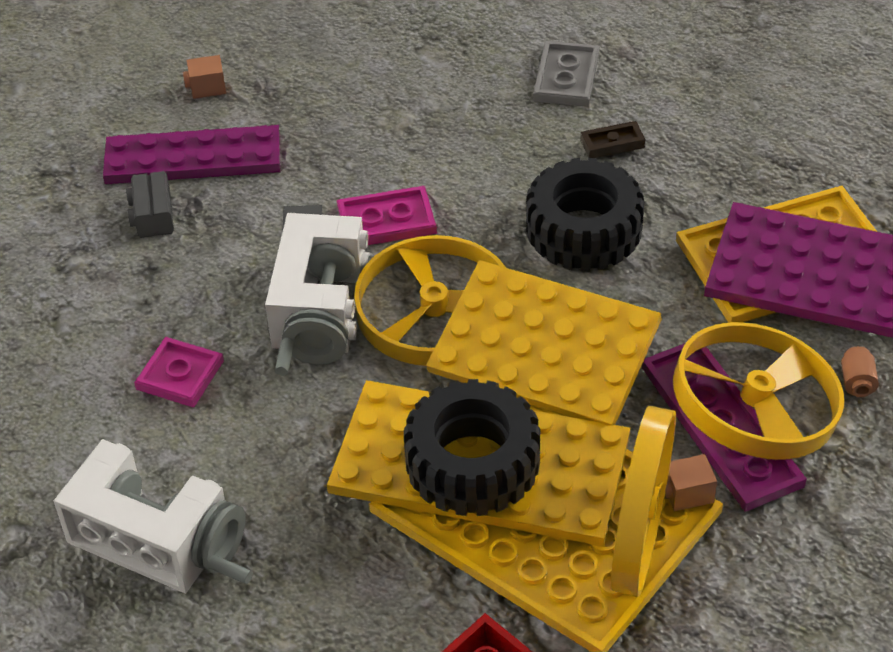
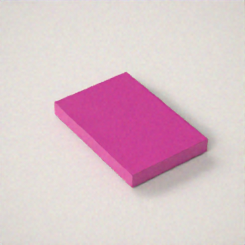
[337,186,437,245]

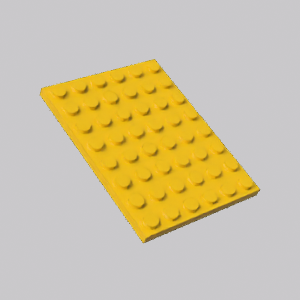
[369,405,723,652]

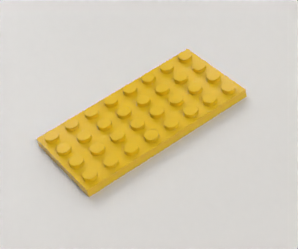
[327,380,631,547]

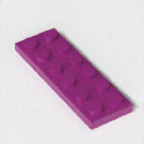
[103,125,280,184]
[641,343,807,512]

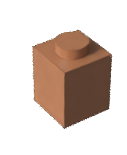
[183,55,226,99]
[664,454,717,512]

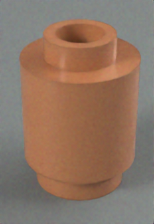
[841,346,879,397]

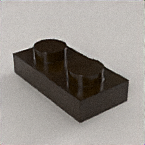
[580,121,646,158]

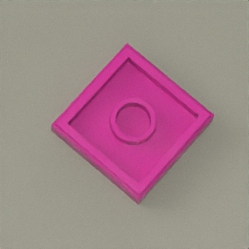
[134,337,224,408]

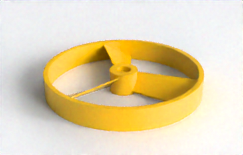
[354,235,506,366]
[673,322,844,460]
[611,406,676,597]

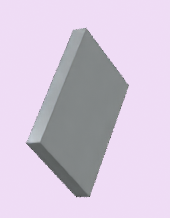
[533,41,600,107]

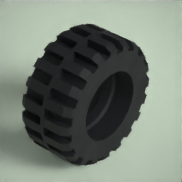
[526,158,644,271]
[404,379,540,516]

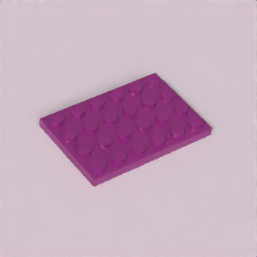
[704,202,893,338]

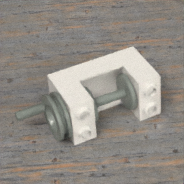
[265,213,370,376]
[53,439,253,594]

